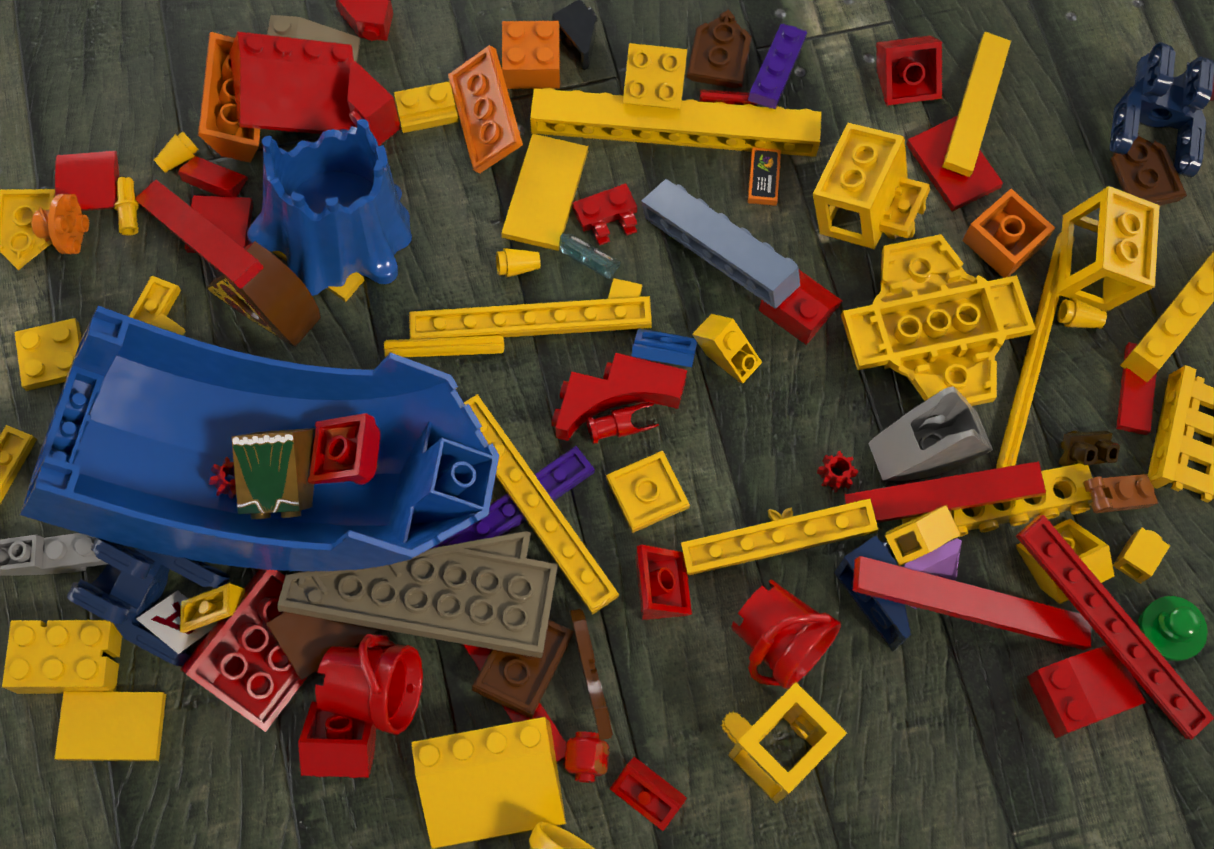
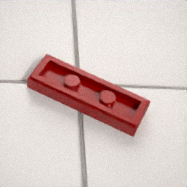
[1116,342,1157,435]

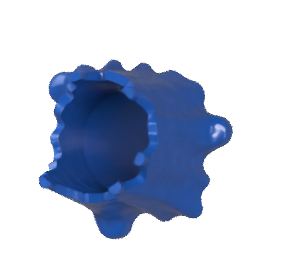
[247,119,412,296]

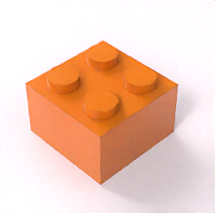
[502,21,560,89]
[962,189,1055,278]

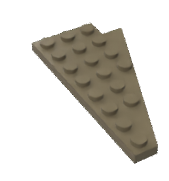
[278,531,558,658]

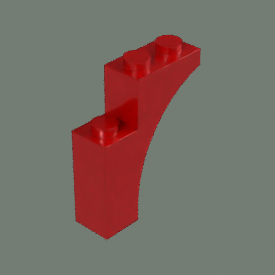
[551,353,687,441]

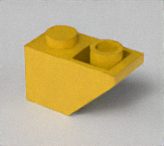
[692,314,762,383]
[885,505,960,566]

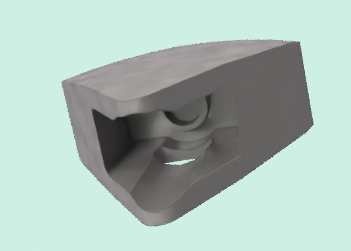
[868,386,993,481]

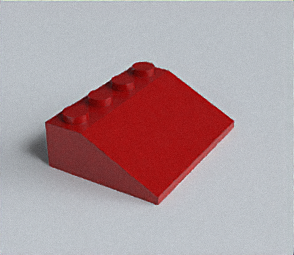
[230,32,355,134]
[180,569,308,732]

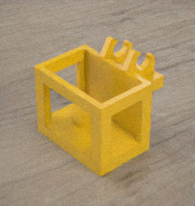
[813,123,930,249]

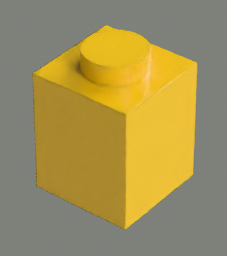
[1113,528,1170,584]

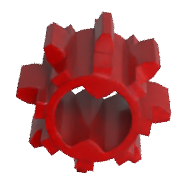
[817,451,858,493]

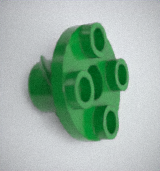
[1138,596,1208,661]

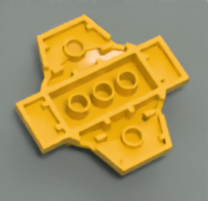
[841,234,1036,406]

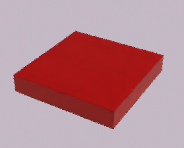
[185,195,254,253]

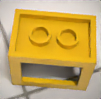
[1056,186,1160,312]
[721,682,847,804]

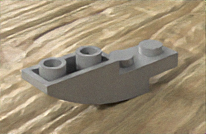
[0,533,108,576]

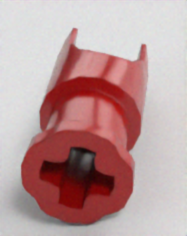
[586,402,659,444]

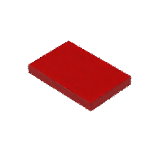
[906,116,1003,212]

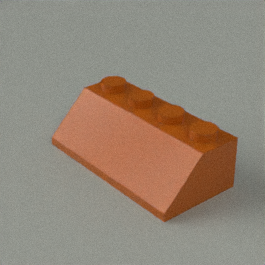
[198,32,260,163]

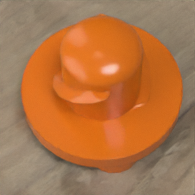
[31,194,89,254]

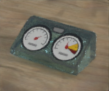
[560,234,621,279]

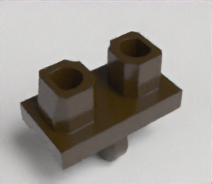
[1059,431,1120,466]

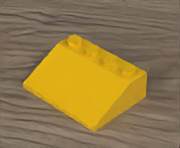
[411,717,566,849]

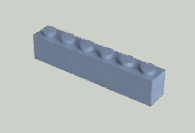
[641,179,800,309]

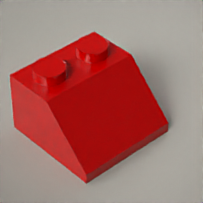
[876,36,942,106]
[347,61,401,146]
[759,270,842,345]
[298,701,376,778]

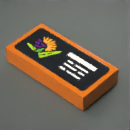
[747,147,781,206]

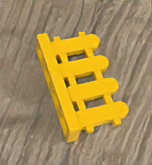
[1148,365,1214,503]

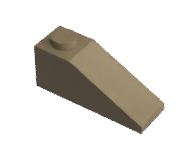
[267,15,361,62]

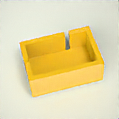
[2,620,122,694]

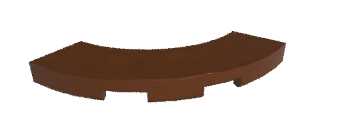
[570,608,613,741]

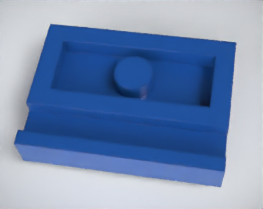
[631,328,697,368]

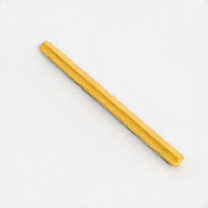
[996,233,1075,469]

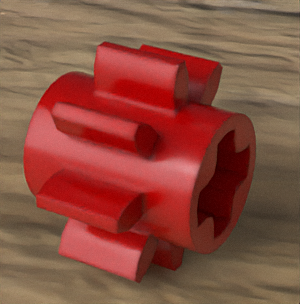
[208,457,236,499]

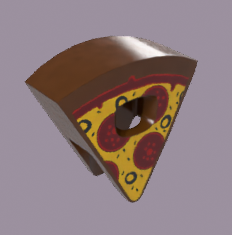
[207,241,321,347]

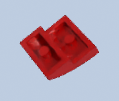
[55,151,119,211]

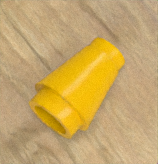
[154,132,199,173]
[496,248,541,278]
[1057,298,1107,329]

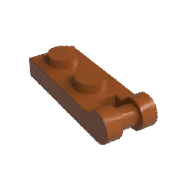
[1083,474,1158,513]

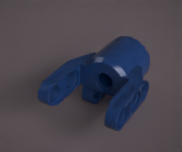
[1110,42,1214,178]
[67,538,230,667]

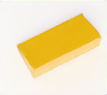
[180,583,245,633]

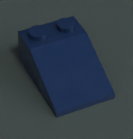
[834,536,911,652]

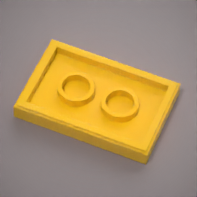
[55,691,166,761]

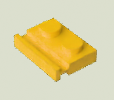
[394,81,459,133]

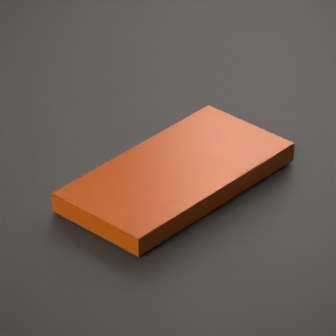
[448,45,523,173]

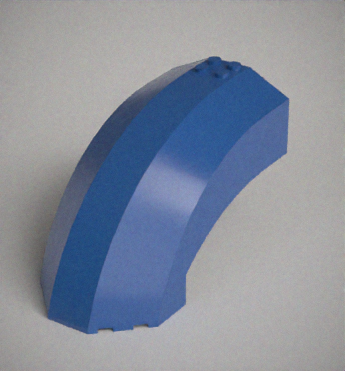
[20,306,499,571]

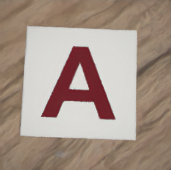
[136,590,217,654]

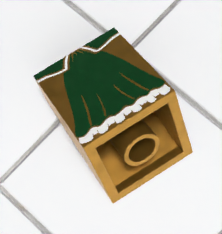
[231,428,316,519]

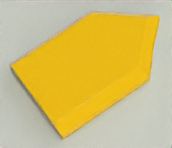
[0,189,55,270]

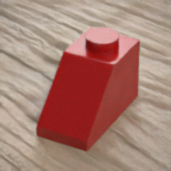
[335,0,393,41]

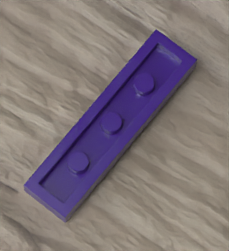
[748,23,807,109]

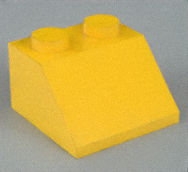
[1016,518,1114,604]

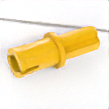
[114,177,139,236]

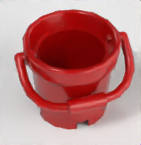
[731,579,841,689]
[315,634,423,735]

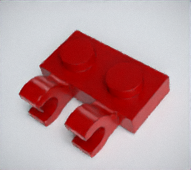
[572,183,637,246]

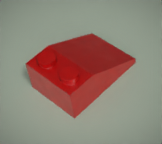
[1027,645,1146,738]

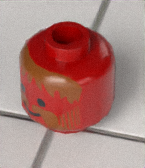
[564,732,609,783]

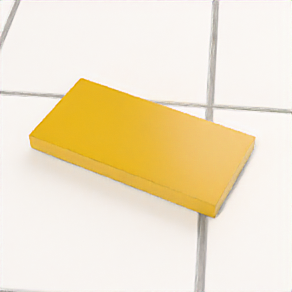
[501,134,588,251]

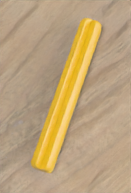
[384,335,505,357]

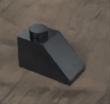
[552,0,597,70]

